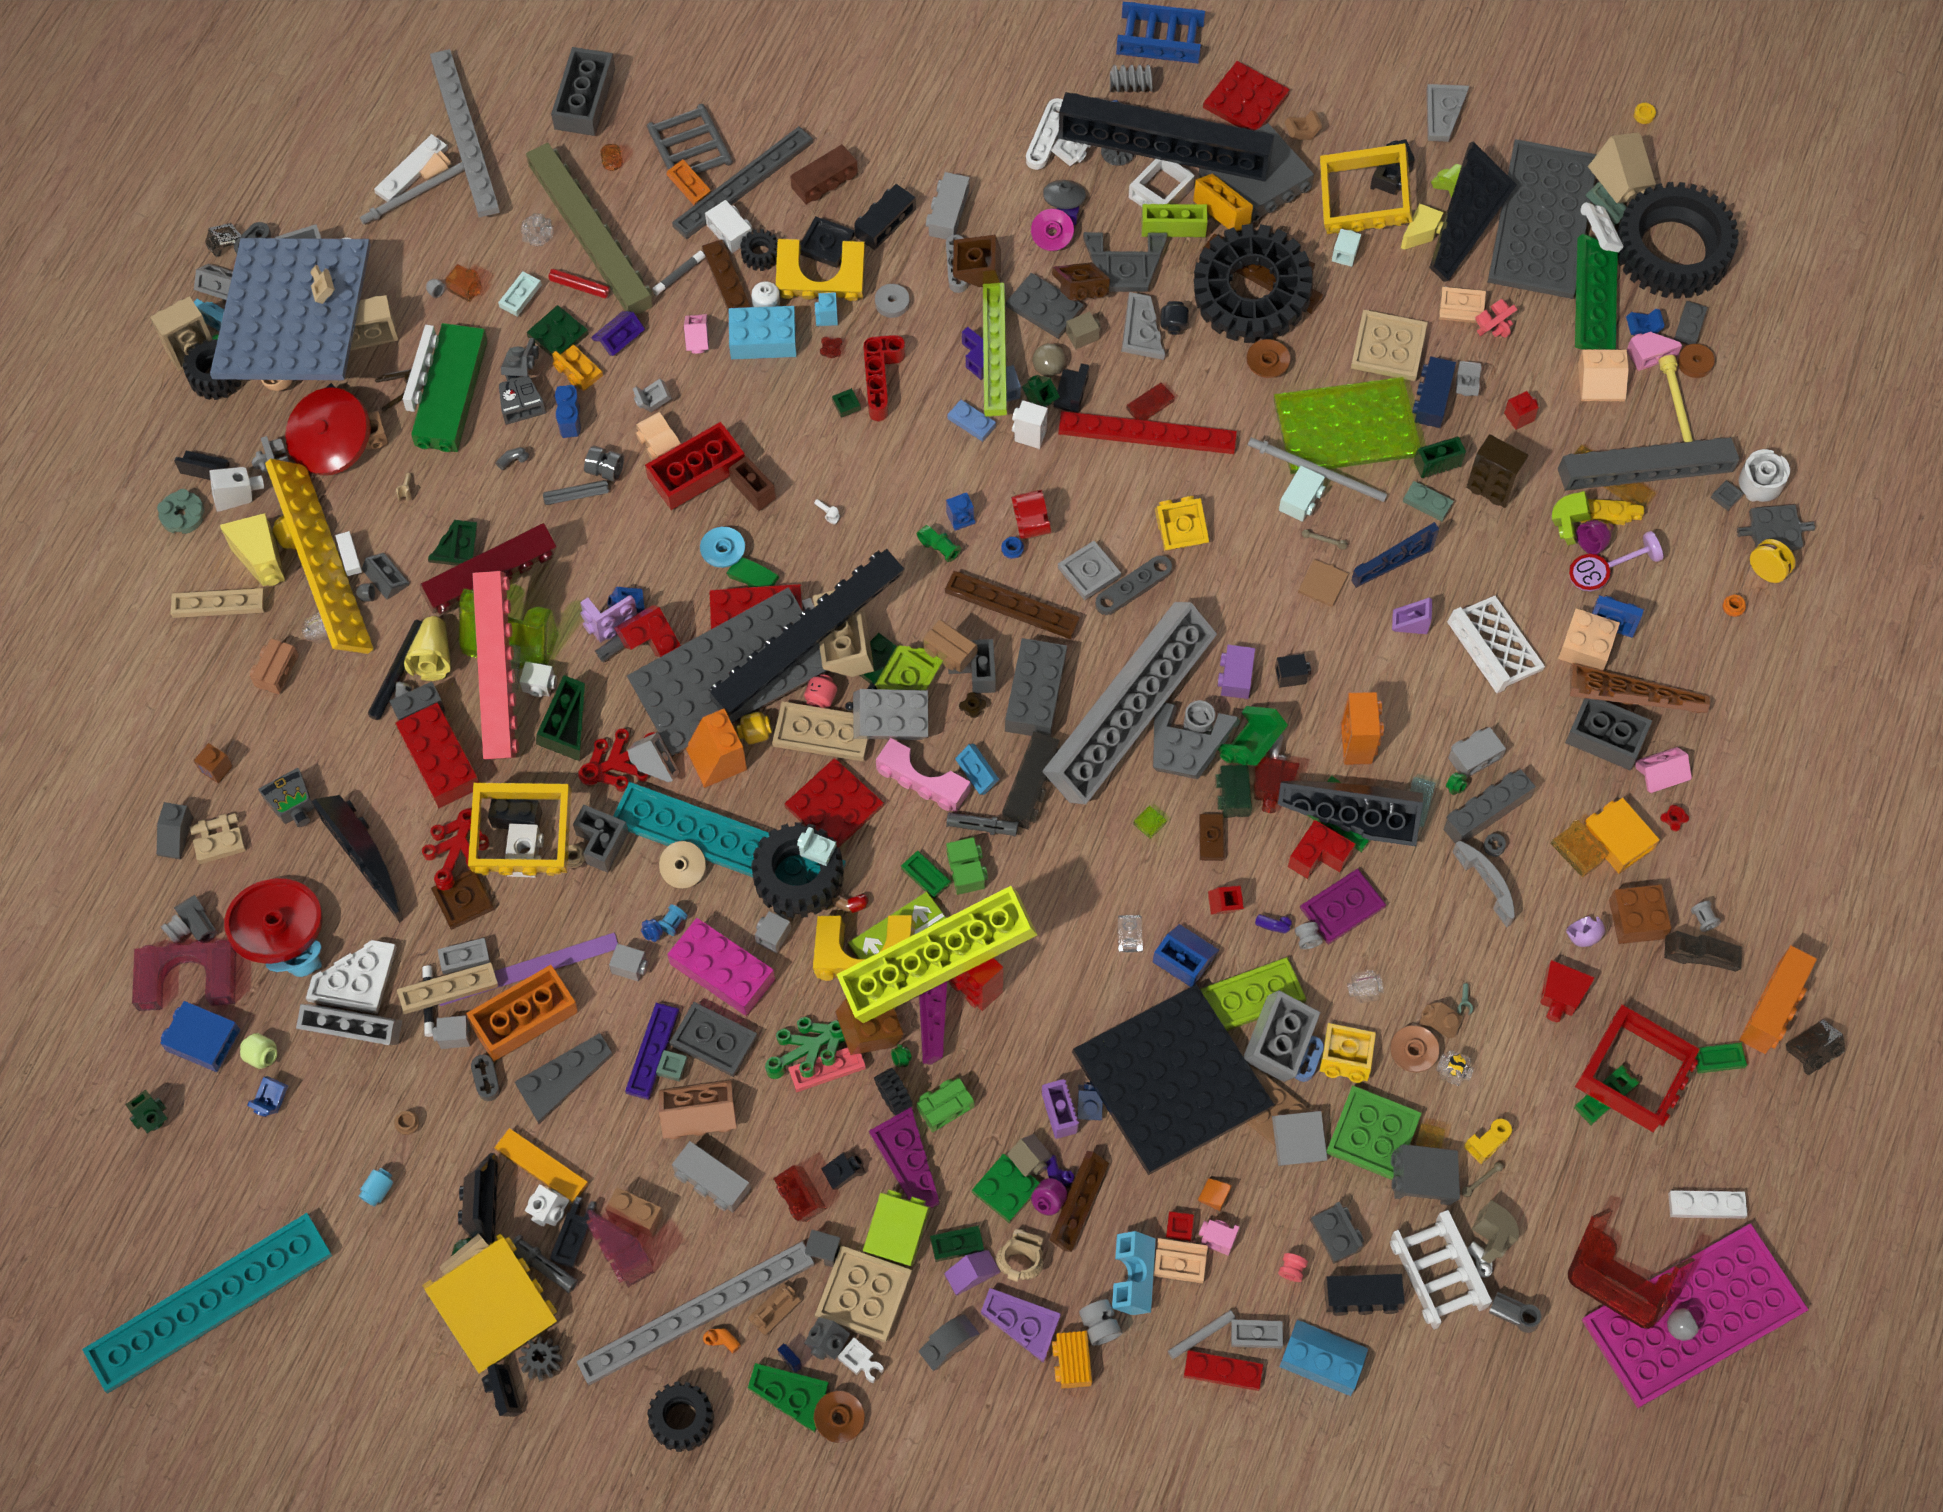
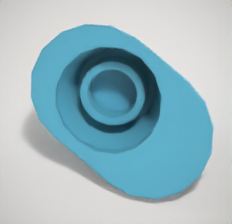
[265,940,321,977]

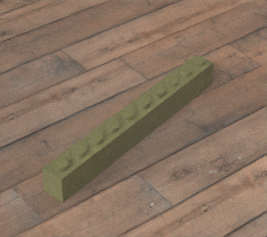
[526,143,653,315]

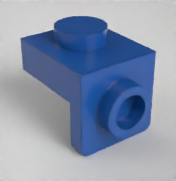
[1626,309,1665,336]
[247,1076,288,1117]

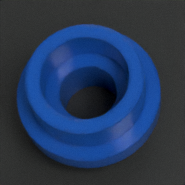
[1001,537,1024,559]
[641,919,663,942]

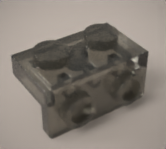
[1786,1019,1845,1075]

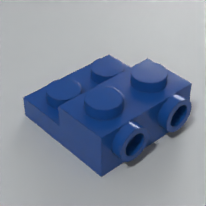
[1592,595,1644,638]

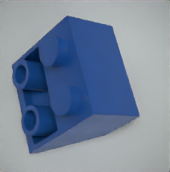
[1153,924,1219,987]

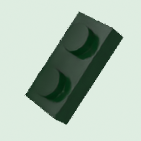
[930,1225,984,1262]

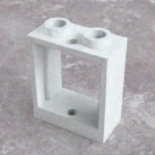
[1128,159,1195,207]

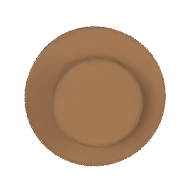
[394,1110,420,1135]

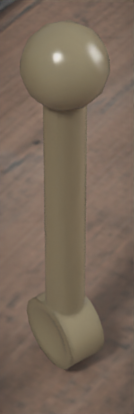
[1302,529,1348,550]
[1462,1162,1504,1197]

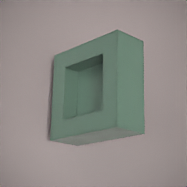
[656,1050,688,1082]

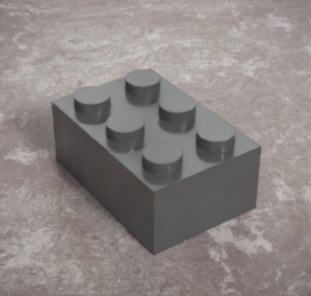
[1565,698,1652,770]

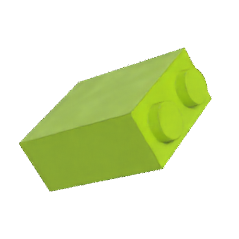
[863,1189,931,1266]

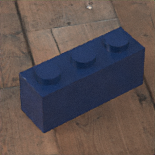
[1412,356,1456,428]

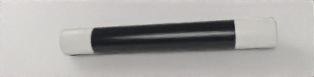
[422,966,434,1037]

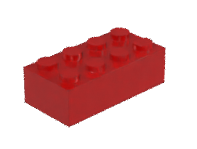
[645,421,745,510]
[709,584,803,629]
[395,703,479,809]

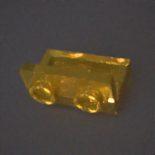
[1550,819,1609,878]

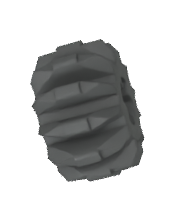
[519,1337,563,1381]

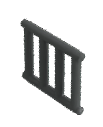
[647,104,733,174]

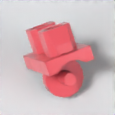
[1475,298,1517,338]

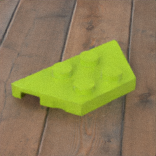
[875,645,943,691]

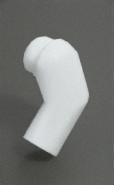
[1467,1241,1493,1278]

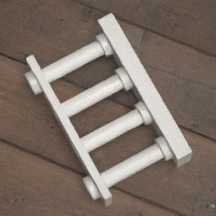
[1390,1210,1492,1330]

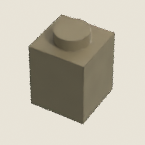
[1066,311,1101,349]
[1007,1134,1052,1177]

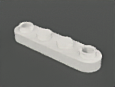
[1026,98,1063,170]

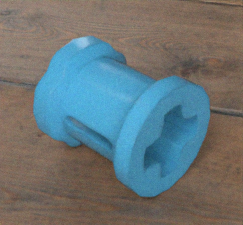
[658,904,688,936]

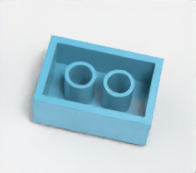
[729,306,796,360]

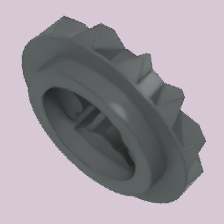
[1101,148,1134,166]

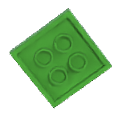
[1326,1085,1422,1180]

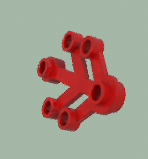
[578,728,655,792]
[422,808,490,890]

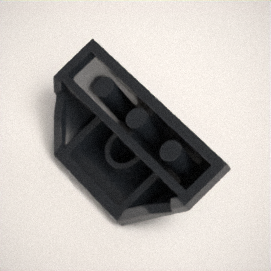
[458,1153,499,1245]

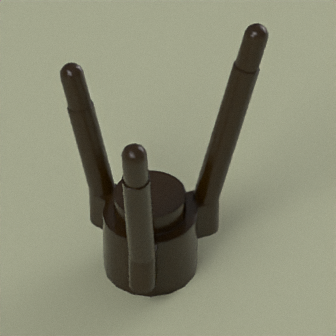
[375,369,412,411]

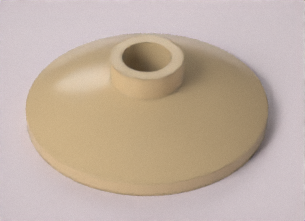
[659,841,706,889]

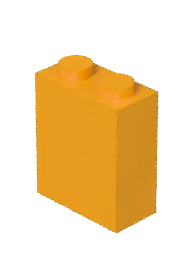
[1582,797,1660,874]

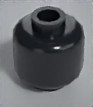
[1160,301,1189,335]

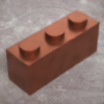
[790,144,858,205]

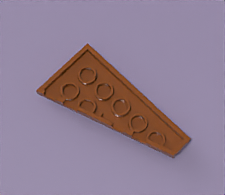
[1569,663,1710,713]

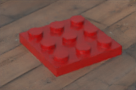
[1203,61,1290,131]
[784,758,884,848]

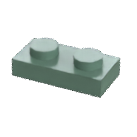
[1403,481,1454,522]

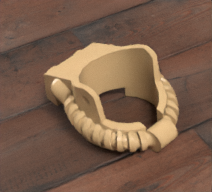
[996,1229,1044,1282]

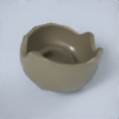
[1032,343,1066,376]

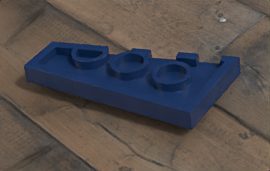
[1351,522,1439,588]

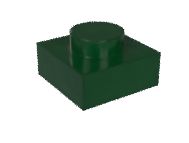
[832,388,861,418]

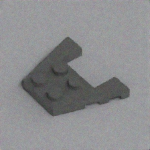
[1083,232,1167,292]
[1153,703,1240,779]

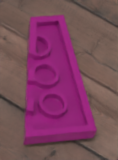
[919,981,947,1065]
[869,1107,939,1209]

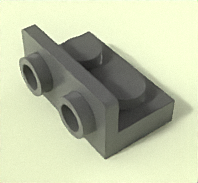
[501,338,539,377]
[1310,1202,1364,1264]

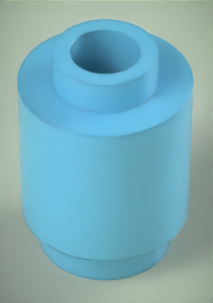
[358,1168,394,1207]

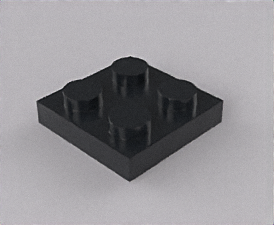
[800,216,855,268]

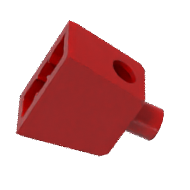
[1540,960,1595,1022]

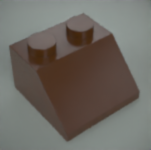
[953,235,1001,287]

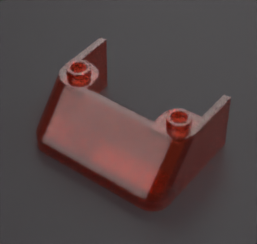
[1568,1208,1696,1329]

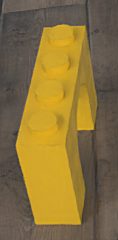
[775,239,865,301]
[813,915,916,981]

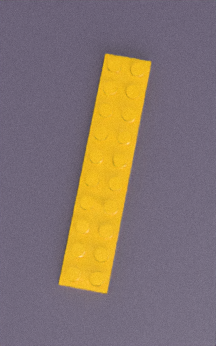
[265,458,374,654]

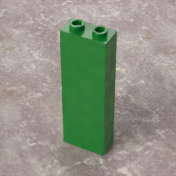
[411,323,488,452]

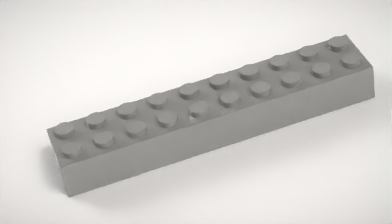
[1042,602,1217,805]

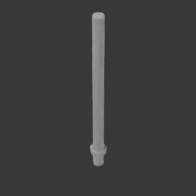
[359,153,485,225]
[1248,437,1387,502]

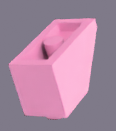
[684,314,709,354]
[1627,332,1682,371]

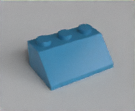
[1279,1320,1368,1396]

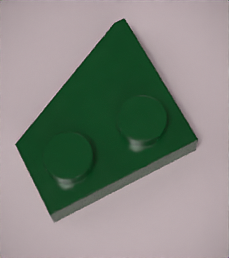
[428,520,477,566]

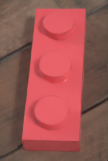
[788,1048,866,1093]

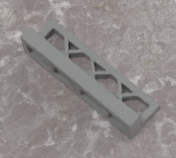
[194,264,233,300]

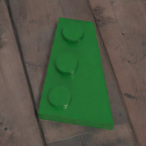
[748,1363,829,1433]

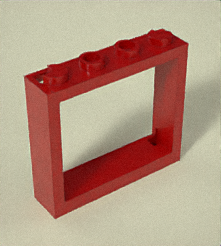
[1575,1004,1700,1133]

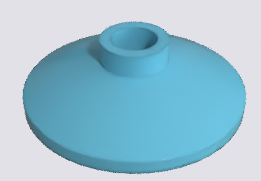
[700,527,745,568]

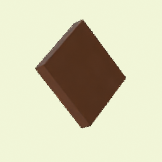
[431,870,495,930]

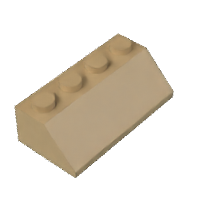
[813,590,874,677]

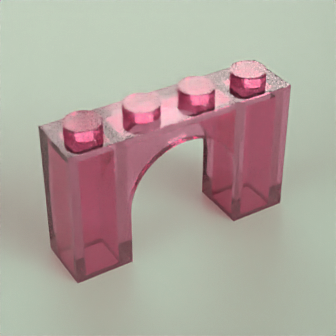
[132,940,236,1011]

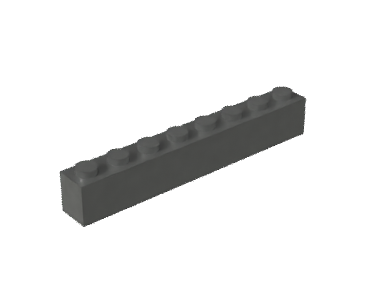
[1558,438,1739,491]

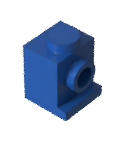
[946,492,975,531]

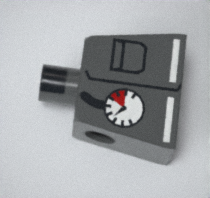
[499,375,546,425]

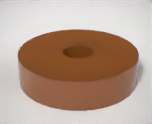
[1678,344,1715,378]

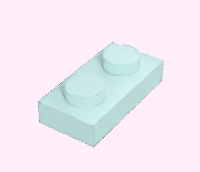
[498,271,542,317]

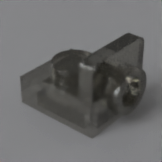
[205,223,241,257]

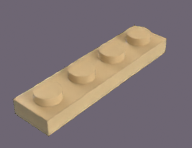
[171,588,265,618]
[397,962,498,1014]

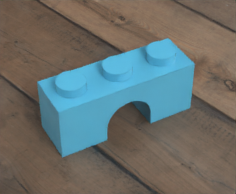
[1112,1231,1156,1315]

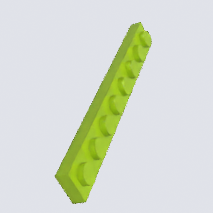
[983,283,1007,417]

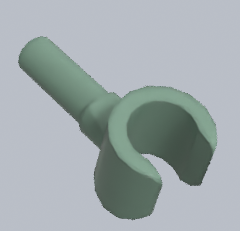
[1457,983,1473,1016]

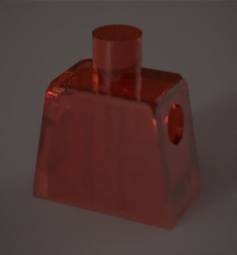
[1253,757,1300,813]

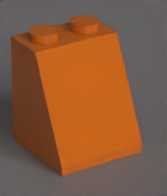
[686,709,747,788]

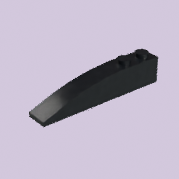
[1278,781,1423,847]
[311,795,403,923]

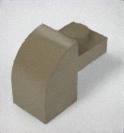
[1472,1200,1519,1264]

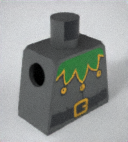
[258,768,314,827]

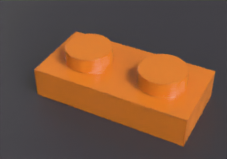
[666,159,711,205]

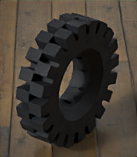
[1194,224,1312,343]

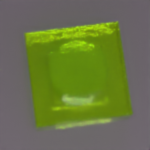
[1133,805,1167,839]

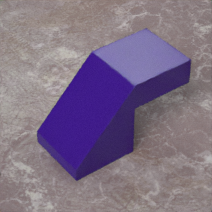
[962,327,984,380]

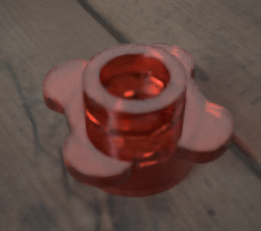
[820,337,843,358]

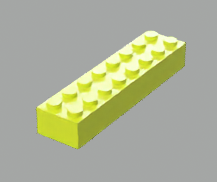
[836,886,1037,1023]

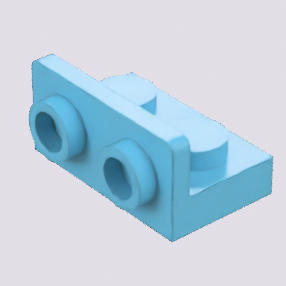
[194,299,224,332]

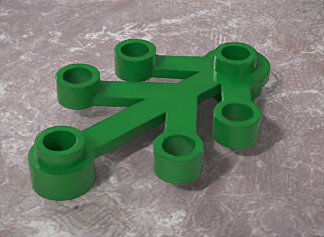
[765,1017,845,1079]

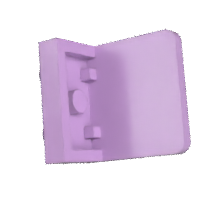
[580,595,637,643]

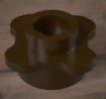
[959,692,986,718]

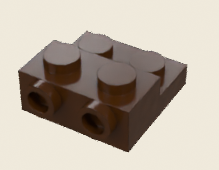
[1052,262,1110,301]

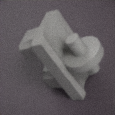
[252,436,289,473]

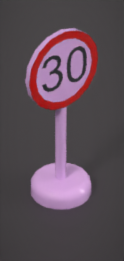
[1569,531,1663,592]

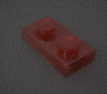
[1126,382,1175,421]

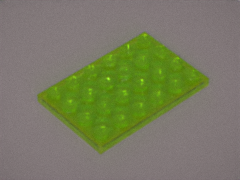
[1273,377,1421,474]

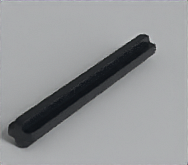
[368,619,423,720]

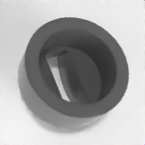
[356,583,375,601]

